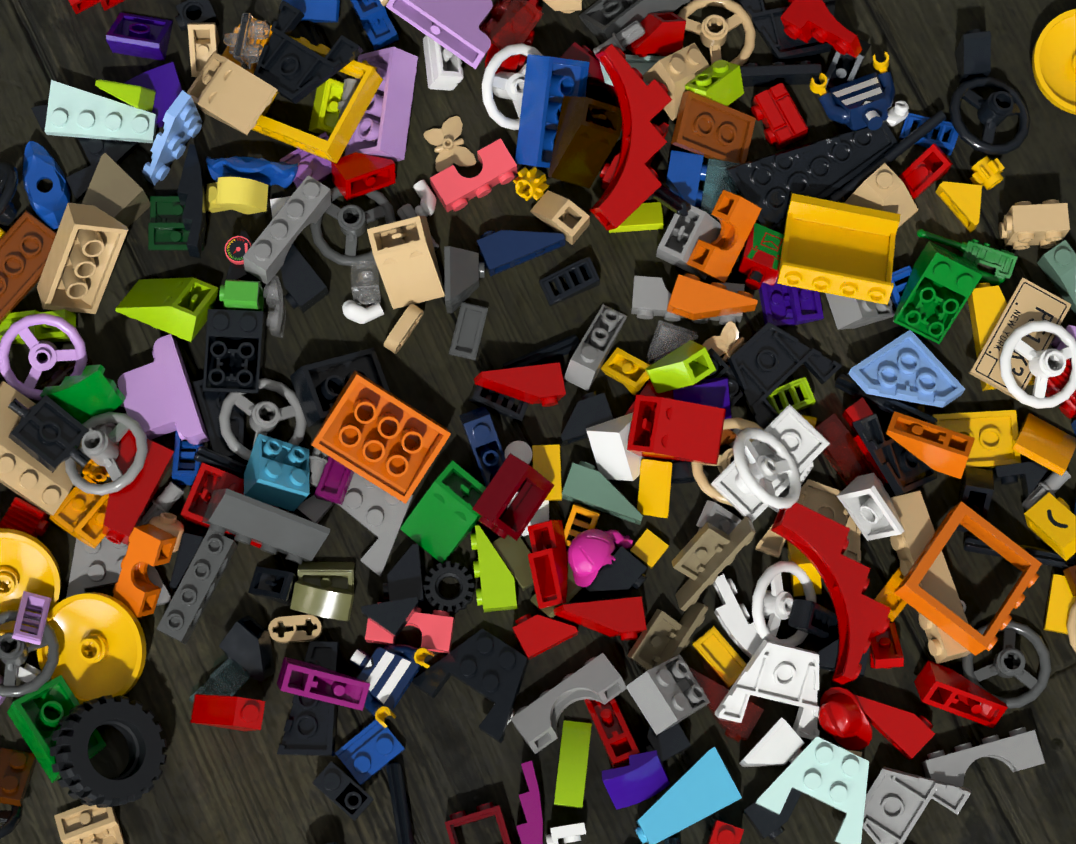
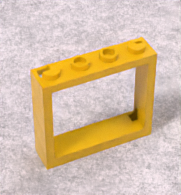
[251,36,383,164]

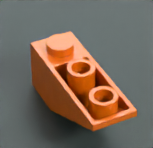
[667,274,758,320]

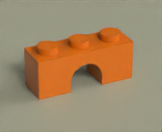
[687,190,762,283]
[113,524,177,618]

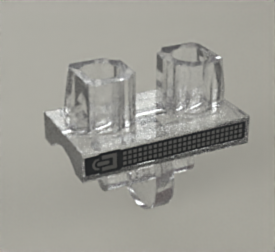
[223,13,270,69]

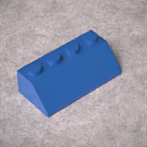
[515,54,590,168]

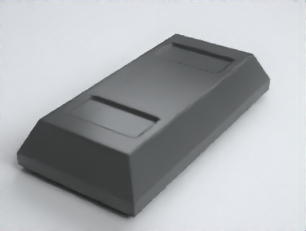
[449,302,488,361]

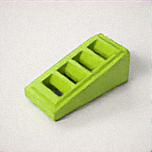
[95,79,156,112]
[766,377,816,414]

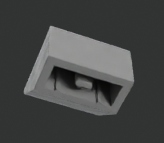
[656,205,721,280]
[825,293,895,330]
[626,654,710,735]

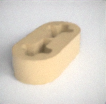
[383,304,424,354]
[268,615,323,643]

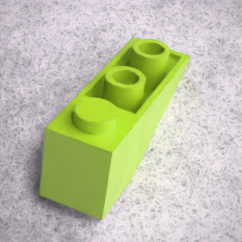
[470,525,517,612]

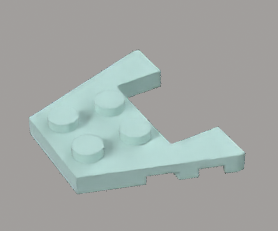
[756,737,869,844]

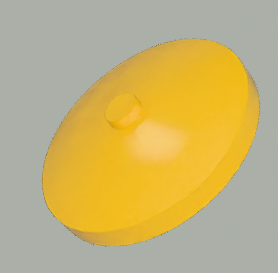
[1032,9,1076,115]
[0,528,61,636]
[37,592,146,704]

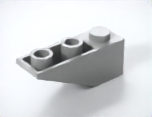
[564,304,627,391]

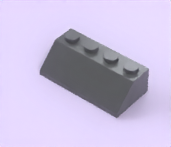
[579,0,691,52]
[202,488,331,564]

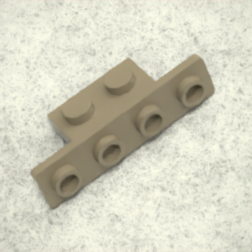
[671,516,756,611]
[627,602,708,671]

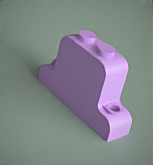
[386,0,493,69]
[118,334,209,445]

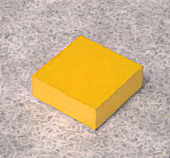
[630,529,669,569]

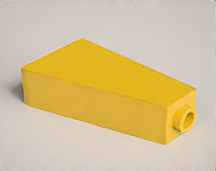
[968,283,1035,391]

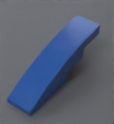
[350,0,399,50]

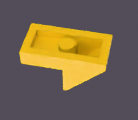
[600,347,650,395]

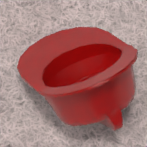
[818,687,872,750]

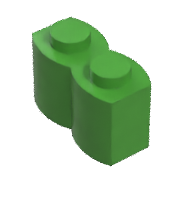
[219,279,265,311]

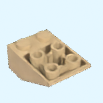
[187,52,278,135]
[367,216,445,309]

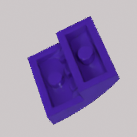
[124,62,182,129]
[759,281,824,328]
[673,377,733,431]
[602,750,670,810]

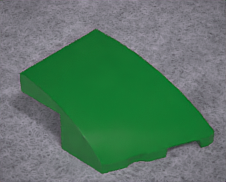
[40,364,126,424]

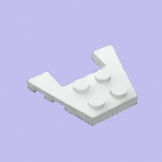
[714,639,819,740]

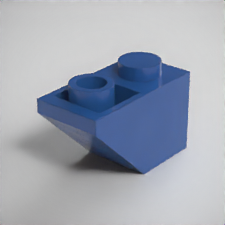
[666,150,708,207]

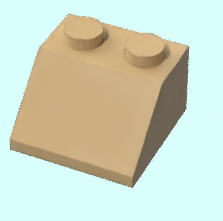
[642,43,710,121]

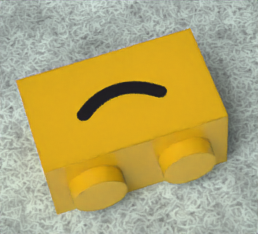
[1024,492,1076,561]

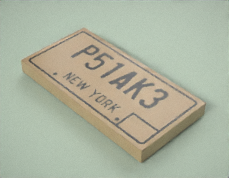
[969,277,1072,400]

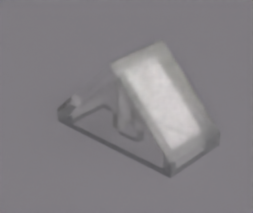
[646,320,699,365]

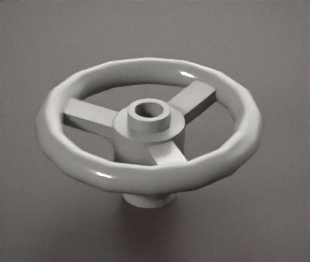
[219,378,307,461]
[65,412,148,496]

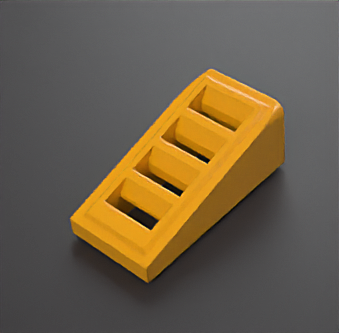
[564,503,601,561]

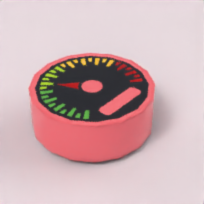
[225,236,252,265]

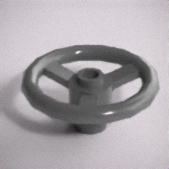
[310,186,397,267]
[0,610,60,697]
[962,620,1051,709]

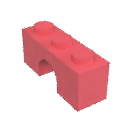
[430,138,518,212]
[365,602,455,654]

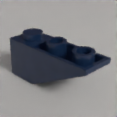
[459,406,506,488]

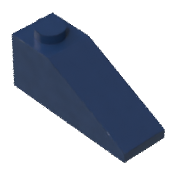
[477,230,565,277]

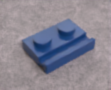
[335,719,405,785]

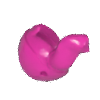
[568,529,633,587]

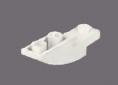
[713,574,767,659]

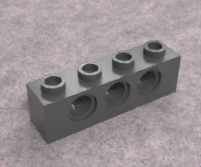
[156,530,238,645]

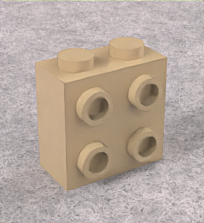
[999,200,1070,250]

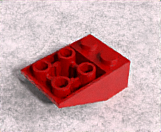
[627,395,726,465]
[181,463,280,548]

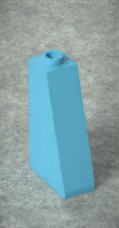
[635,747,742,844]

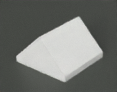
[586,413,653,481]

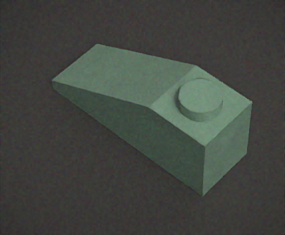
[1037,240,1076,314]
[562,461,643,525]

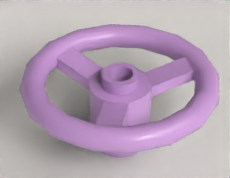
[0,313,88,401]

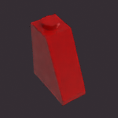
[190,694,265,731]

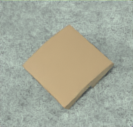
[54,804,125,844]

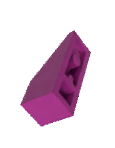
[277,657,370,711]

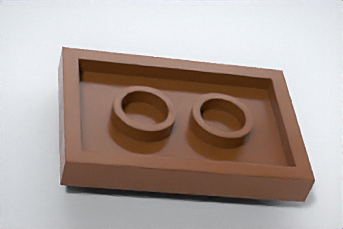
[671,91,756,167]

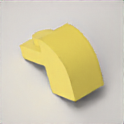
[206,177,269,215]

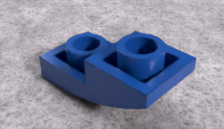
[282,0,340,23]

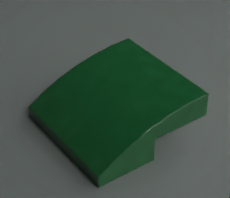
[148,196,205,250]

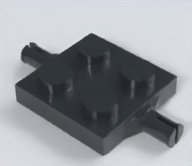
[8,395,91,473]

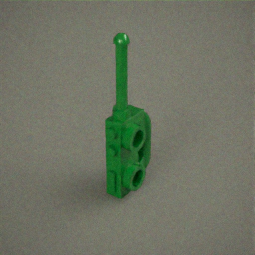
[916,229,1018,285]

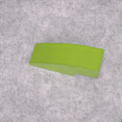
[0,309,76,344]
[554,720,592,808]

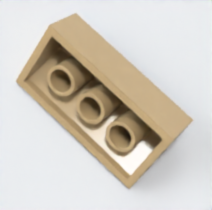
[37,203,128,314]

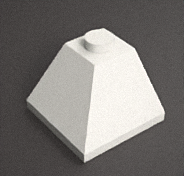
[837,473,904,541]
[739,717,804,767]

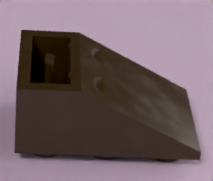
[548,96,622,188]

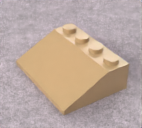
[0,381,82,516]

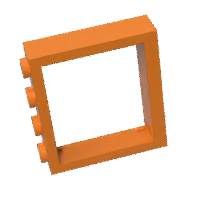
[894,501,1042,656]

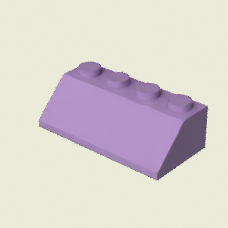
[345,47,418,162]

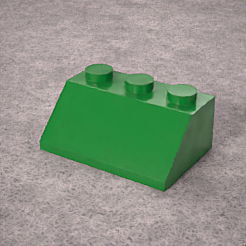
[7,675,107,783]

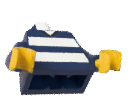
[809,51,895,131]
[349,644,435,728]

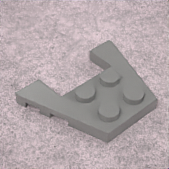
[297,472,413,577]
[66,537,172,606]
[863,767,972,844]

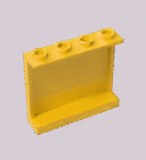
[777,193,900,305]

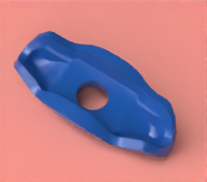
[23,141,71,229]
[206,156,298,188]

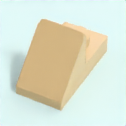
[187,23,220,77]

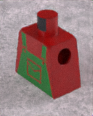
[739,223,784,290]

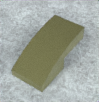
[290,580,355,621]

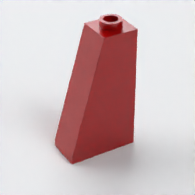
[103,430,174,545]

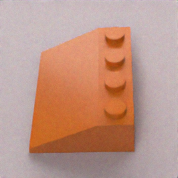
[311,371,451,504]

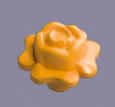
[82,459,110,482]

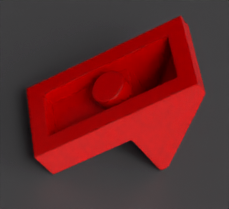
[899,143,953,200]
[869,623,904,669]

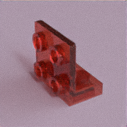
[479,0,544,58]

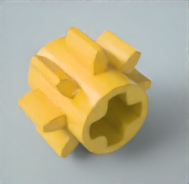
[970,156,1005,190]
[513,166,549,201]

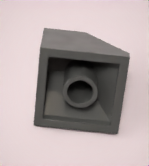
[444,246,485,313]

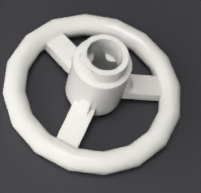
[481,43,543,130]
[1000,320,1076,409]
[733,428,801,509]
[752,561,817,647]

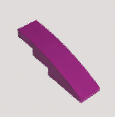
[516,761,543,844]

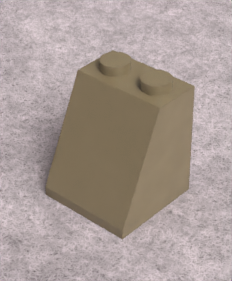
[82,153,150,228]

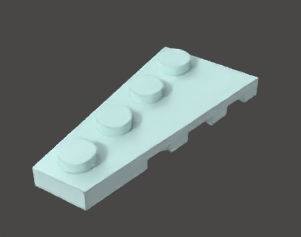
[45,80,157,143]

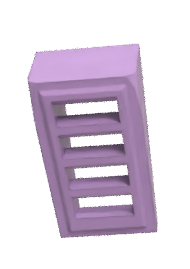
[12,591,51,645]

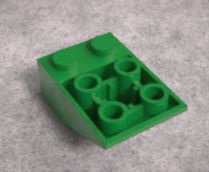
[892,241,983,344]
[400,460,486,564]

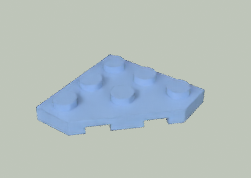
[142,90,202,186]
[848,330,965,408]

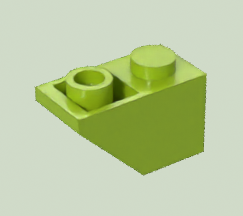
[685,60,744,106]
[645,340,716,393]

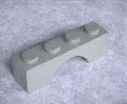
[243,175,331,285]
[631,276,745,325]
[510,653,627,754]
[921,727,1045,787]

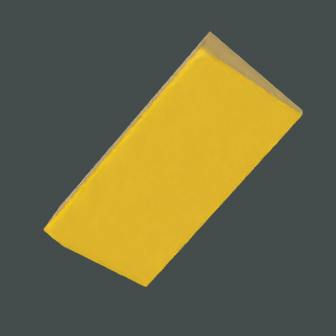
[637,458,672,518]

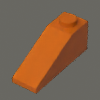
[886,411,975,479]

